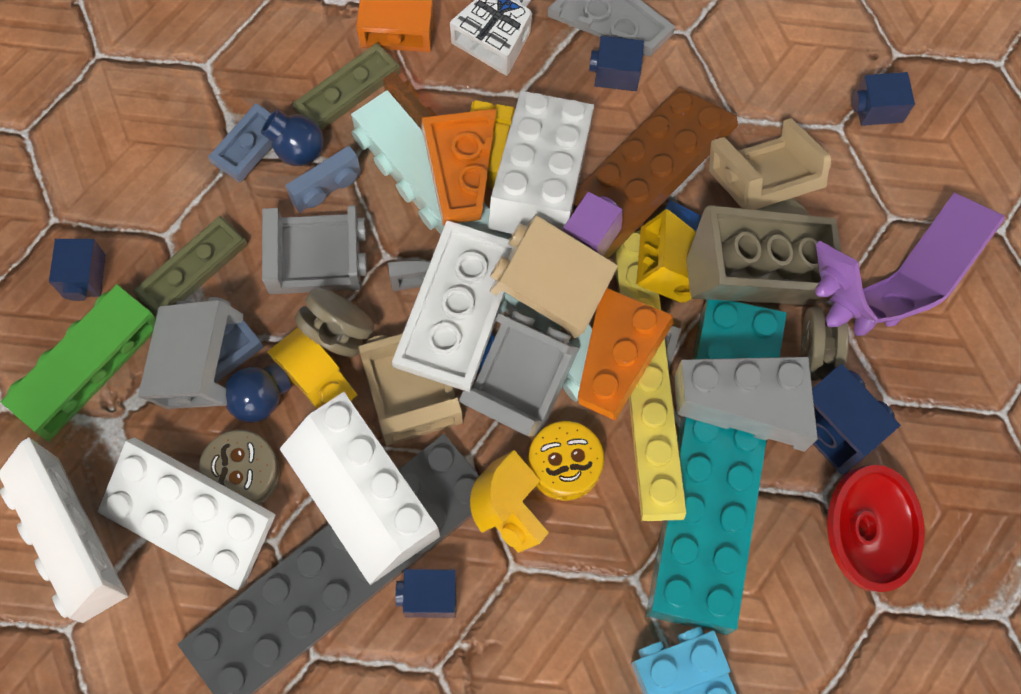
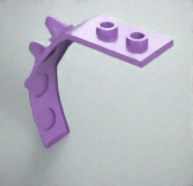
[815,192,1005,336]

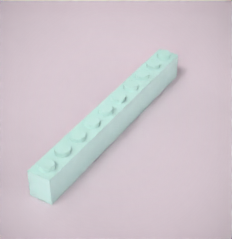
[351,90,592,402]

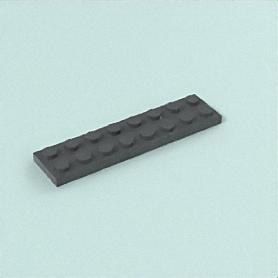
[177,434,479,694]

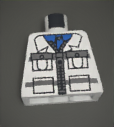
[450,0,532,76]

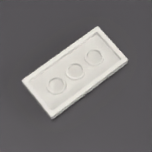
[392,221,513,392]
[98,437,276,590]

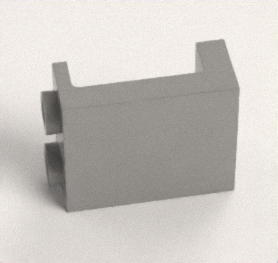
[262,205,367,294]
[138,297,244,409]
[459,310,580,437]

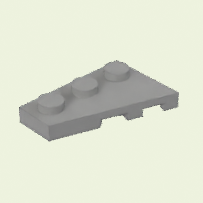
[547,0,675,57]

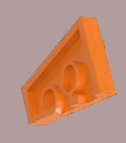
[421,109,496,225]
[578,288,673,421]

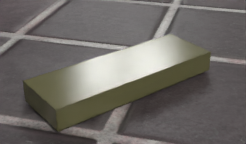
[292,42,401,131]
[133,216,248,316]

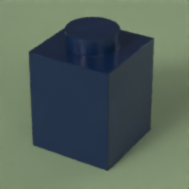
[589,36,644,91]
[852,72,915,126]
[49,239,106,301]
[395,569,457,618]

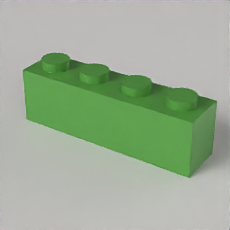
[0,284,156,442]

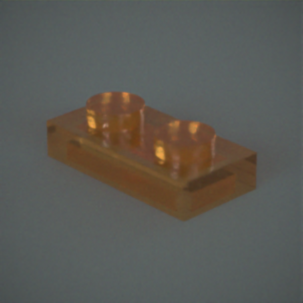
[383,71,437,130]

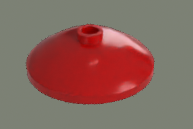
[827,465,925,592]

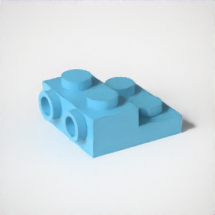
[631,626,736,694]

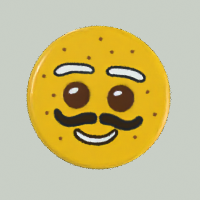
[528,421,604,501]

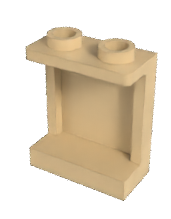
[709,118,831,210]
[489,215,618,342]
[358,334,463,446]

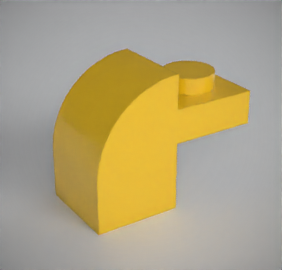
[267,327,358,410]
[470,450,549,553]

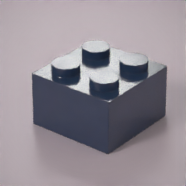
[812,364,901,476]

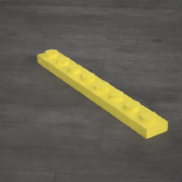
[614,231,686,521]

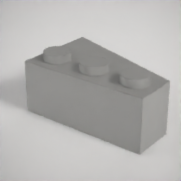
[674,357,818,452]

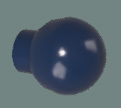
[261,109,324,166]
[225,363,291,423]

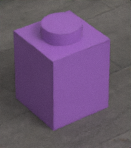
[563,192,622,256]

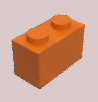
[356,0,434,52]

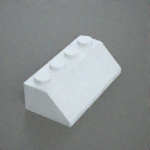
[280,392,440,585]
[0,438,129,623]

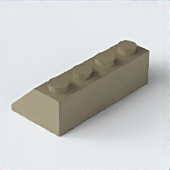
[686,205,841,306]

